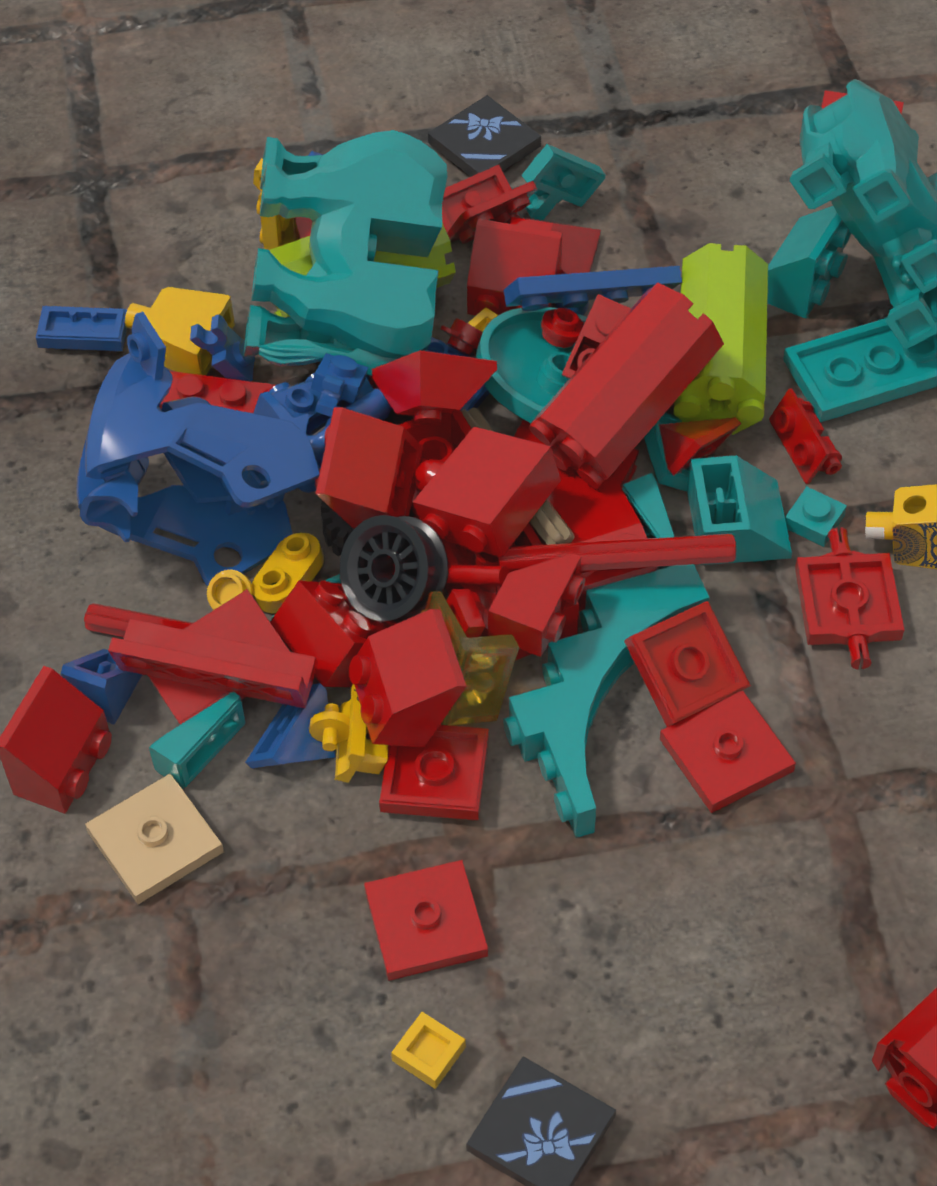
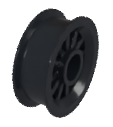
[340,515,448,621]

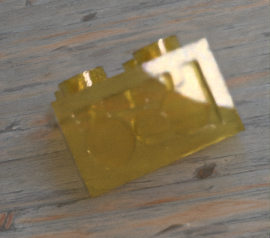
[421,591,519,725]

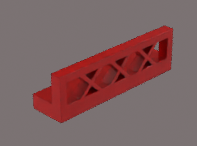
[108,619,318,709]

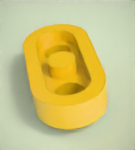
[252,533,324,613]

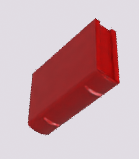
[148,589,290,725]

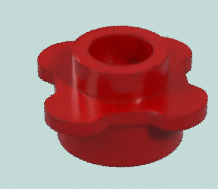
[440,318,483,356]

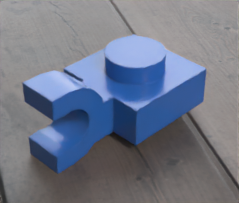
[190,314,255,381]
[311,353,369,417]

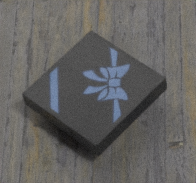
[428,95,541,176]
[466,1056,616,1186]

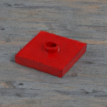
[624,601,751,727]
[660,690,796,813]
[379,725,489,820]
[364,860,488,981]

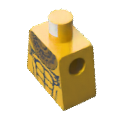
[865,484,937,569]

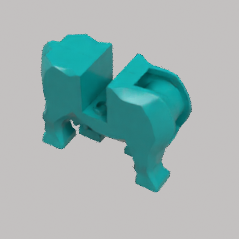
[790,79,937,349]
[243,130,448,375]

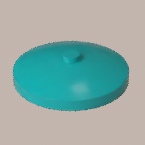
[476,307,587,423]

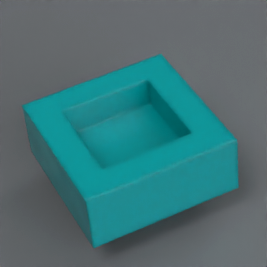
[785,486,847,547]

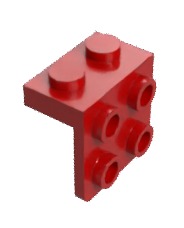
[442,165,537,244]

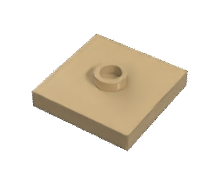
[85,773,224,904]

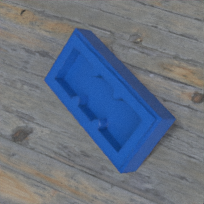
[36,306,127,351]

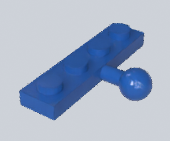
[504,266,682,315]

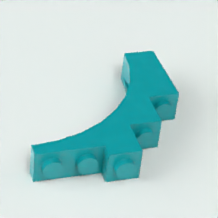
[503,564,710,838]

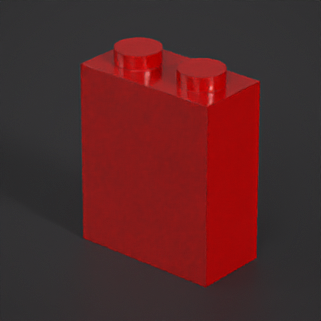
[413,427,561,558]

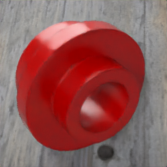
[541,308,584,348]

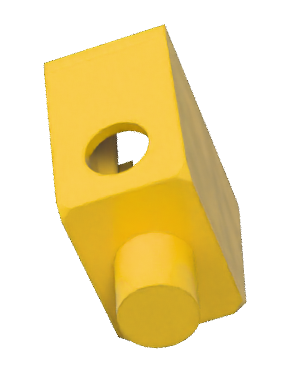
[125,287,235,375]

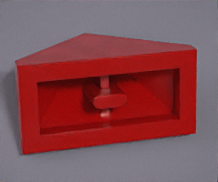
[659,417,742,476]

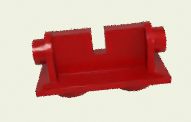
[769,388,842,484]

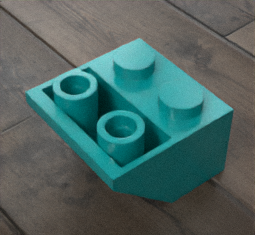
[767,206,851,319]
[687,455,792,565]

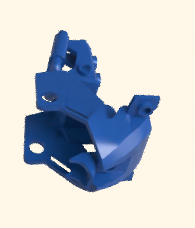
[76,312,393,586]

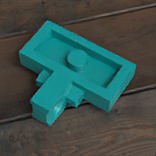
[522,144,606,220]

